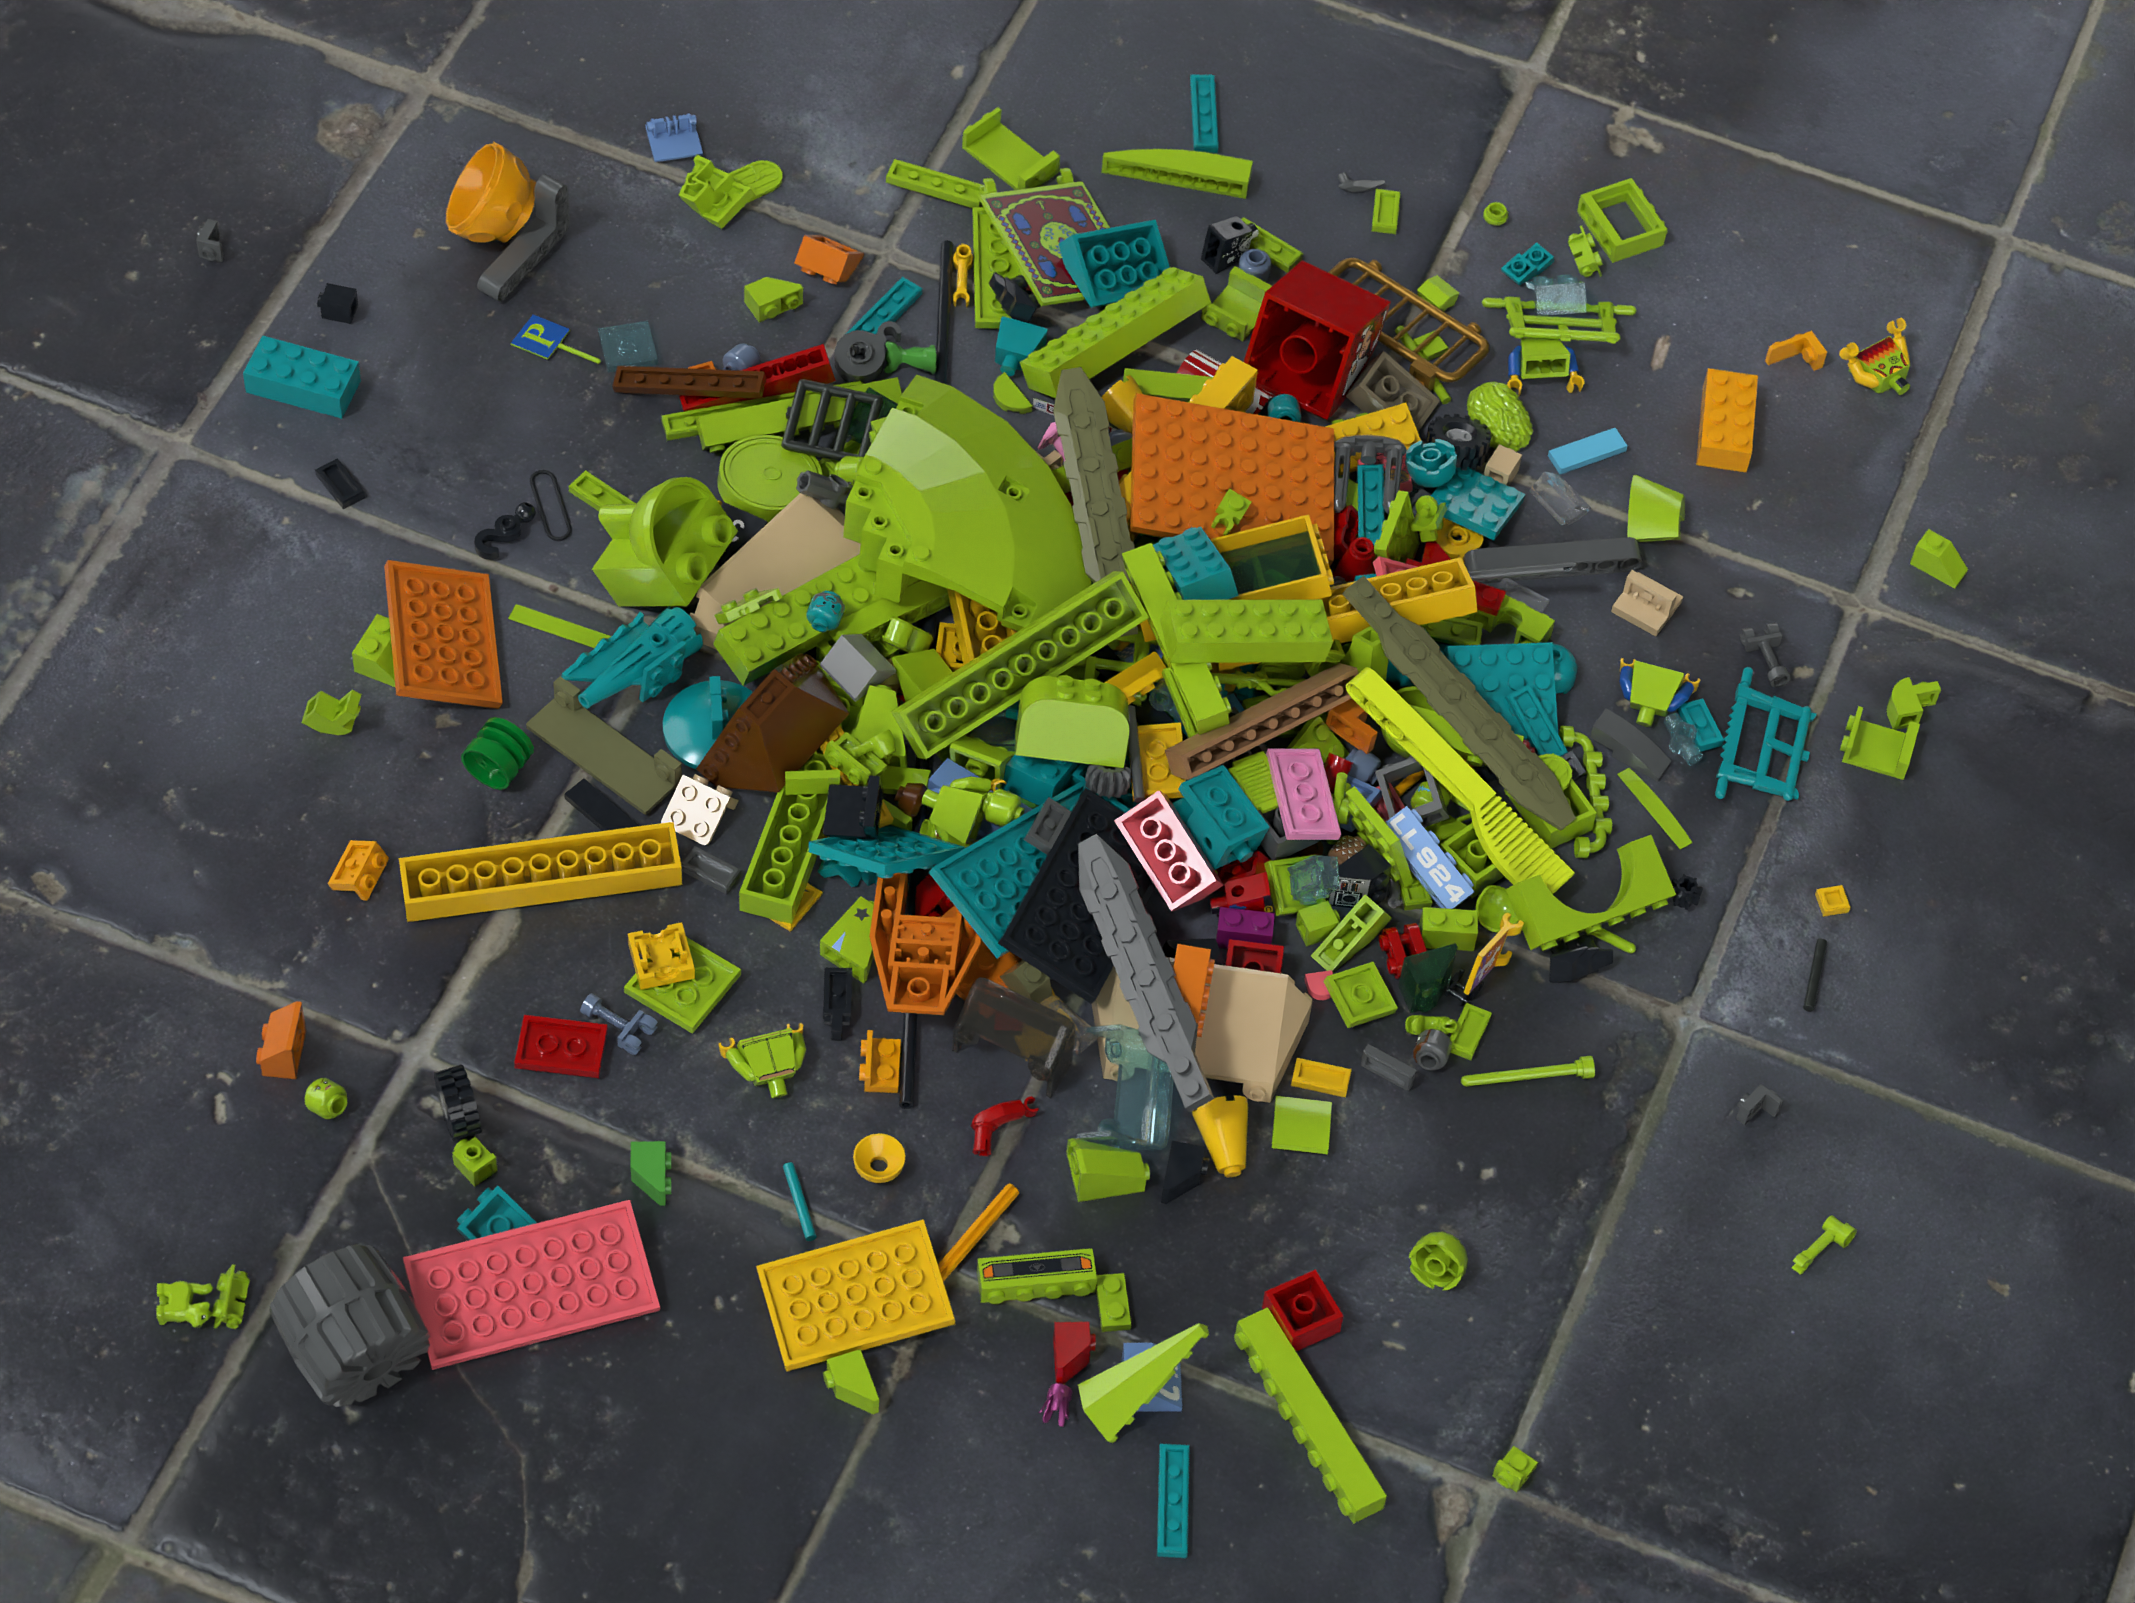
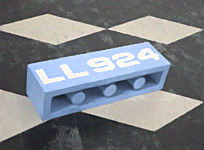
[1385,806,1474,909]

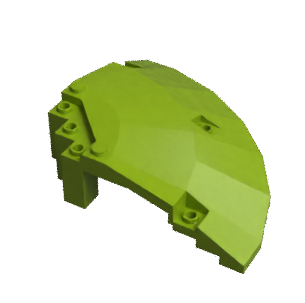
[843,375,1091,631]

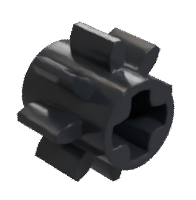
[1671,874,1703,910]

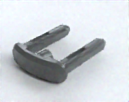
[1334,435,1407,514]

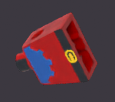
[1210,872,1275,922]

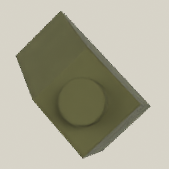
[1000,960,1054,1022]

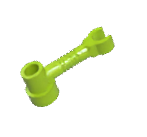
[1792,1215,1857,1275]

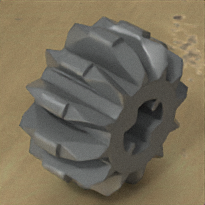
[1085,763,1132,798]

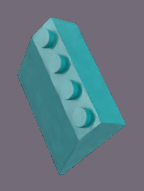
[1058,219,1170,308]

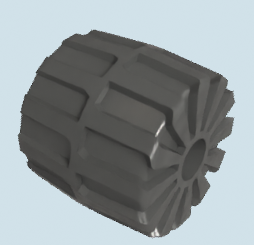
[270,1244,430,1407]

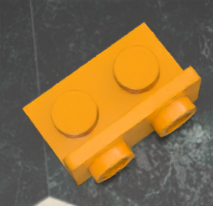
[328,840,389,900]
[859,1030,901,1093]

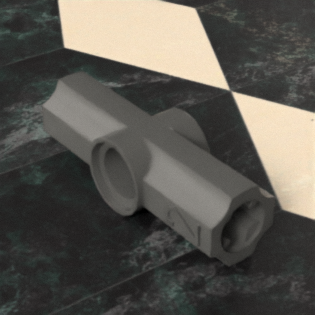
[796,470,853,509]

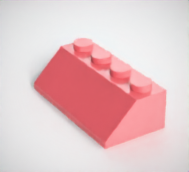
[1114,790,1224,912]

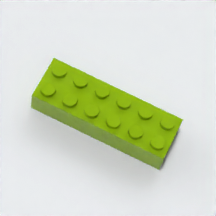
[1160,600,1333,663]

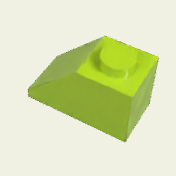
[1910,529,1968,589]
[823,1349,879,1414]

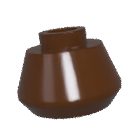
[894,783,927,818]

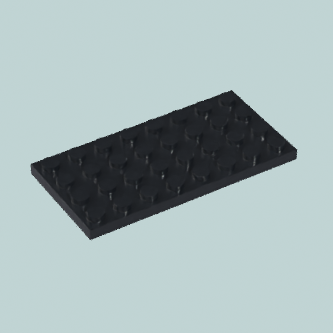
[998,787,1156,1004]

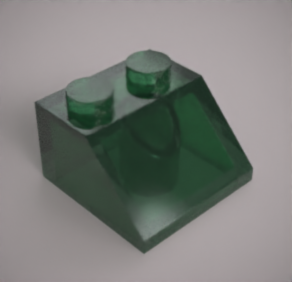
[1398,943,1458,1013]

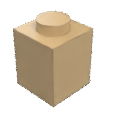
[1484,445,1522,486]

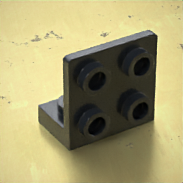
[823,776,884,840]

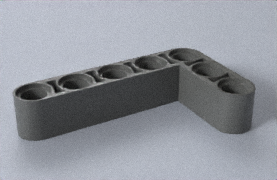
[477,174,570,302]

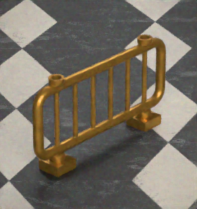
[1328,258,1489,391]

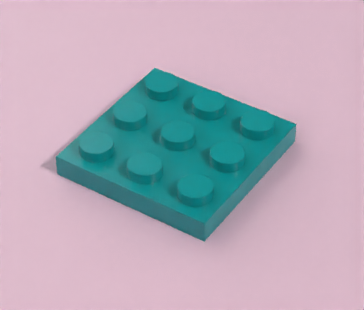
[1431,467,1526,540]

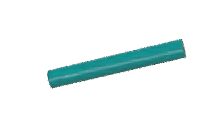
[783,1162,817,1241]

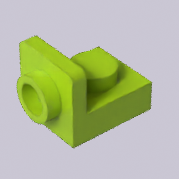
[1493,1446,1538,1492]

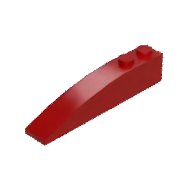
[679,344,836,411]

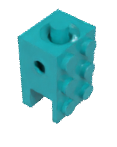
[1172,765,1270,870]

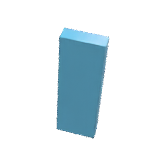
[1548,428,1627,474]

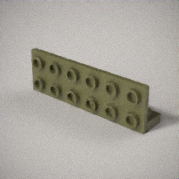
[526,676,682,815]

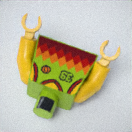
[1839,318,1910,395]

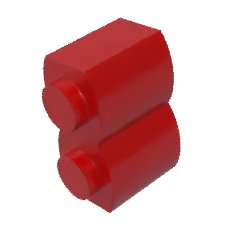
[1334,505,1358,560]

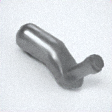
[1387,878,1401,908]

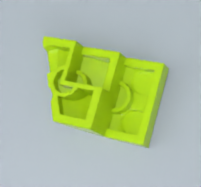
[679,155,754,229]
[1627,475,1685,542]

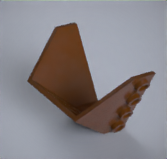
[696,653,850,792]

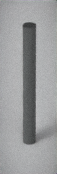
[1128,705,1145,803]

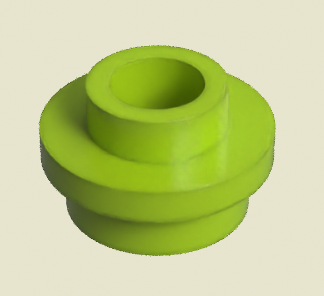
[1483,202,1508,225]

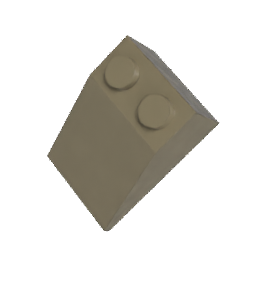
[1345,351,1440,432]

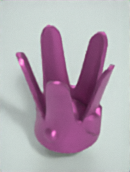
[1038,1383,1073,1427]

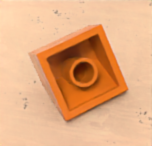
[794,235,865,285]
[256,1001,306,1079]

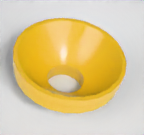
[853,1133,905,1183]

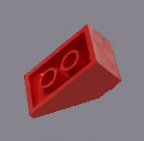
[1226,939,1285,974]

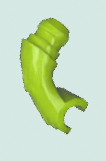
[1405,1015,1457,1035]

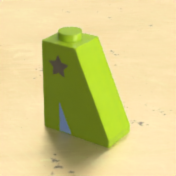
[820,896,874,984]

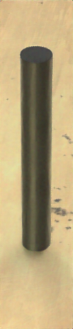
[1803,938,1827,1012]

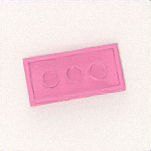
[1266,749,1341,840]

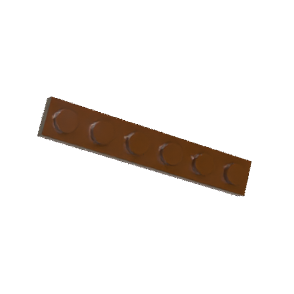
[612,366,767,399]

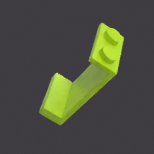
[962,107,1060,190]

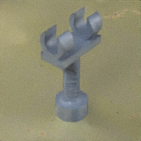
[580,993,658,1055]

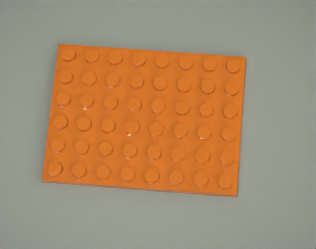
[1130,393,1334,566]

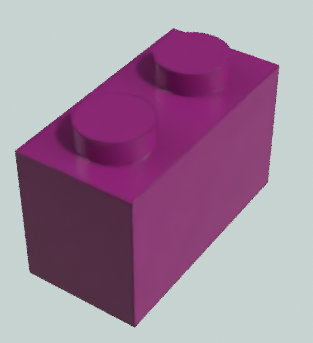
[1216,907,1275,949]

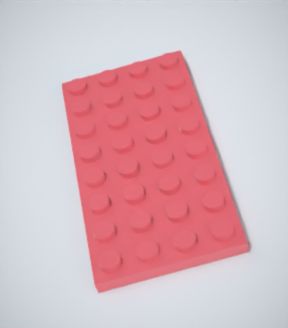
[403,1200,660,1370]

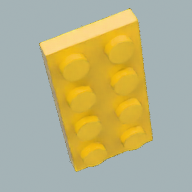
[1325,403,1421,476]

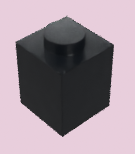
[317,283,358,324]

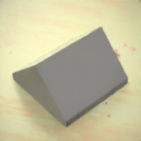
[820,634,896,702]

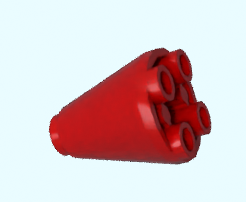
[1332,537,1377,586]

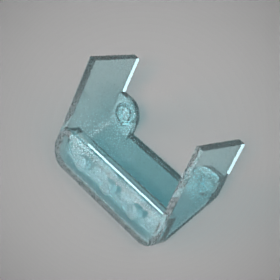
[1077,1024,1174,1151]

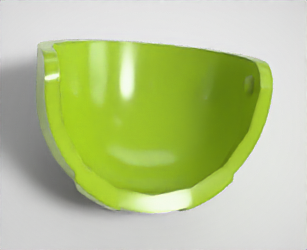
[1476,885,1519,933]

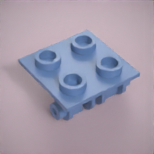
[645,113,703,162]

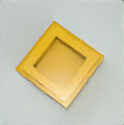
[1815,885,1851,917]

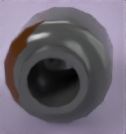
[1413,1029,1452,1070]

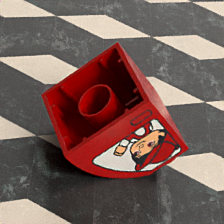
[1244,260,1391,420]

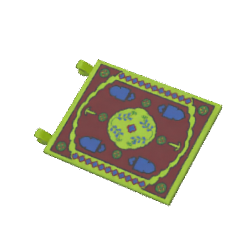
[979,168,1110,306]

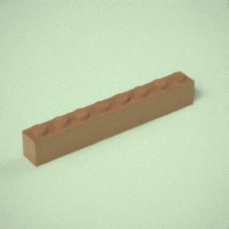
[1164,663,1358,780]

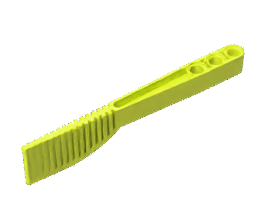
[1346,667,1575,894]

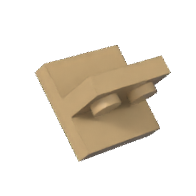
[1611,570,1683,636]

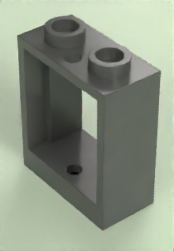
[1375,756,1449,828]

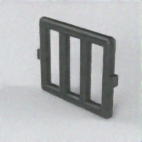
[781,379,883,461]

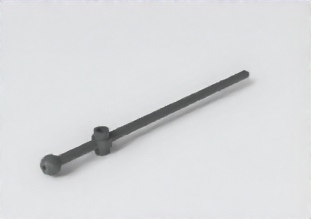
[1330,562,1578,587]

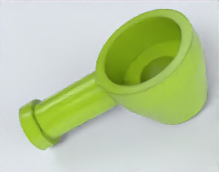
[846,730,896,760]

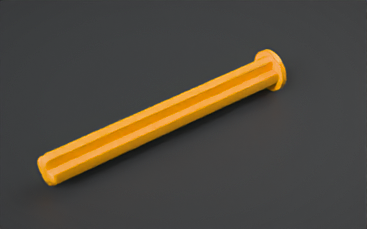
[938,1183,1019,1282]

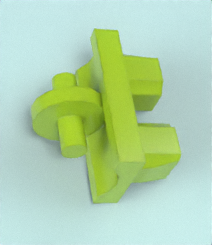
[1411,495,1447,542]

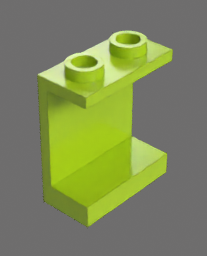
[1201,266,1272,342]
[1840,706,1920,780]

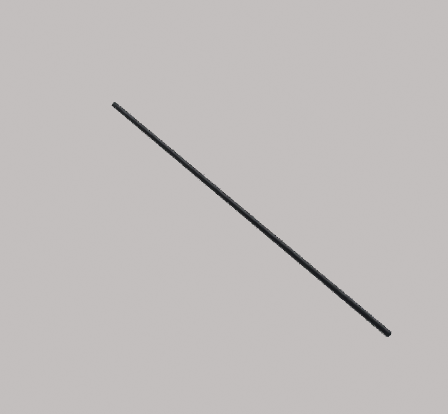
[899,240,953,1109]

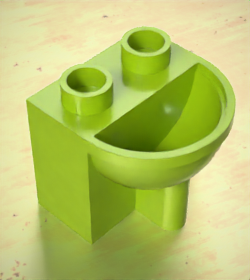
[592,477,738,607]

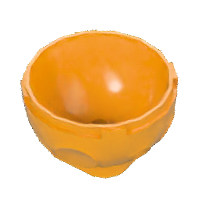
[446,142,537,243]

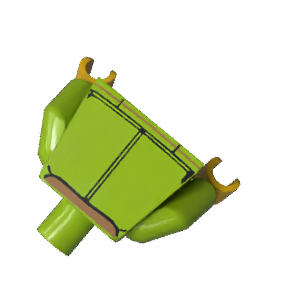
[718,1023,806,1098]

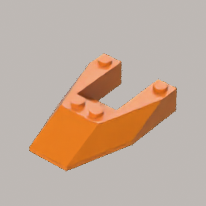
[869,873,982,1015]

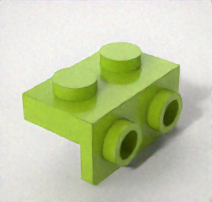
[824,732,887,786]

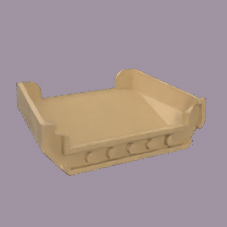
[689,493,861,672]
[1092,957,1312,1103]

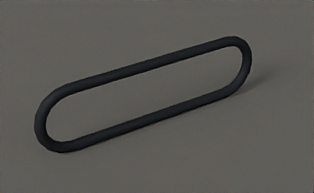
[530,470,571,541]

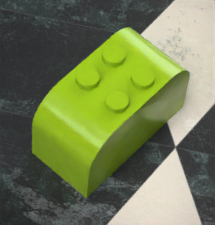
[1015,675,1130,768]

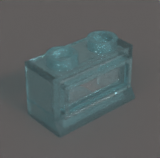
[1287,855,1340,905]

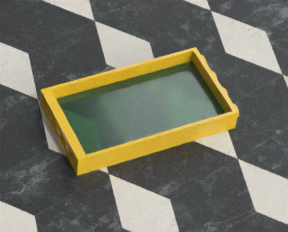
[1131,515,1334,642]

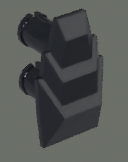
[988,272,1042,323]
[1549,934,1613,982]

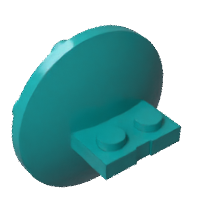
[663,676,753,769]

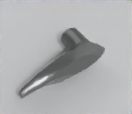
[1338,172,1385,192]

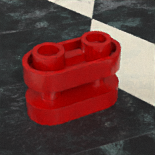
[1379,923,1430,979]

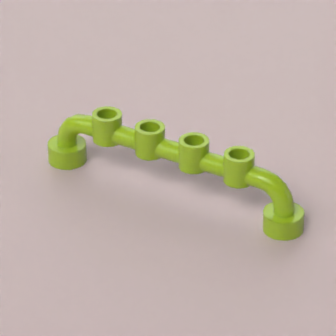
[1559,726,1612,858]

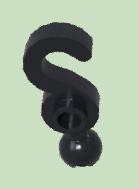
[474,502,536,560]

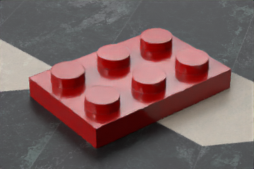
[514,1015,608,1078]

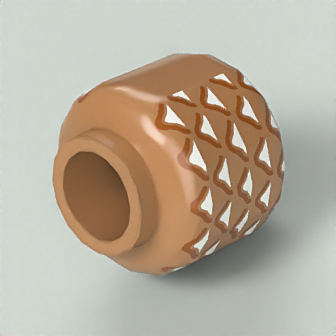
[1328,835,1367,869]

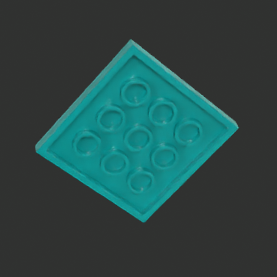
[1446,642,1558,747]
[809,825,965,878]

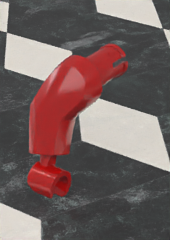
[971,1096,1039,1156]

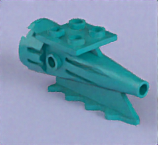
[561,607,703,709]

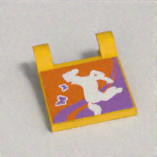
[1463,912,1524,995]

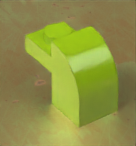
[1887,677,1941,730]
[301,690,362,735]

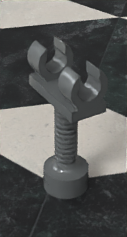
[1740,623,1791,687]

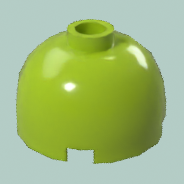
[1409,1232,1468,1290]

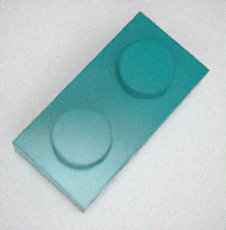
[1677,698,1724,752]

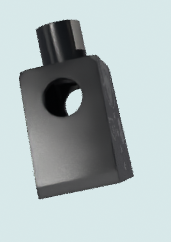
[1201,216,1258,274]

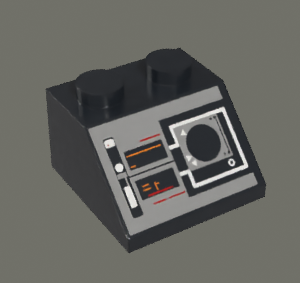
[1325,844,1392,908]

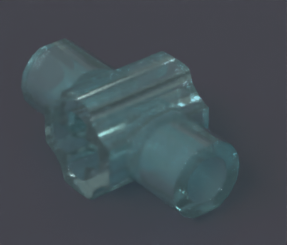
[1663,713,1703,765]

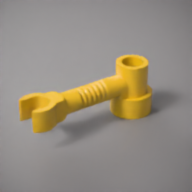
[953,244,973,308]

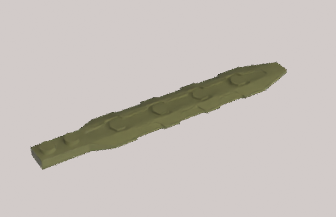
[1053,367,1138,637]
[1342,576,1576,831]

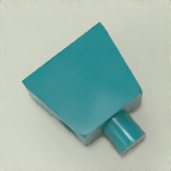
[995,316,1048,376]

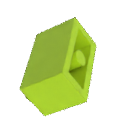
[1419,907,1478,951]

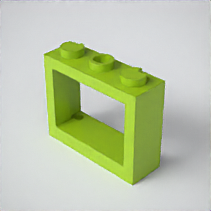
[1577,178,1668,263]

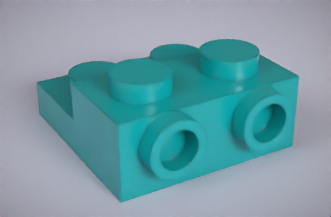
[456,1186,537,1241]

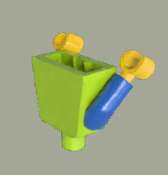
[1507,337,1584,396]
[1619,658,1700,727]

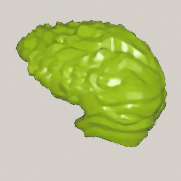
[1467,381,1533,452]

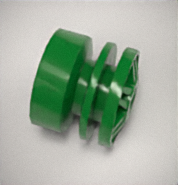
[461,717,534,790]

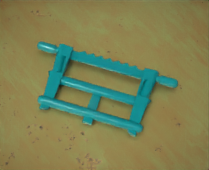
[1715,667,1817,801]

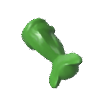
[884,341,936,374]

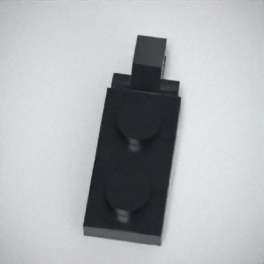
[823,967,852,1040]

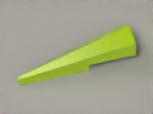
[1078,1323,1209,1443]

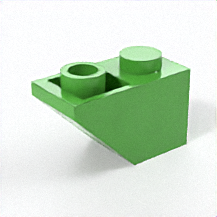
[631,1141,671,1206]

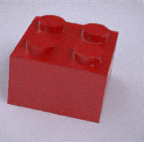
[1262,1269,1344,1351]

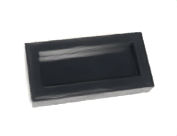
[315,458,365,509]

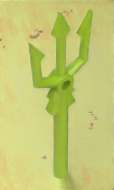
[1211,666,1306,697]

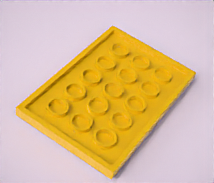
[756,1219,955,1372]

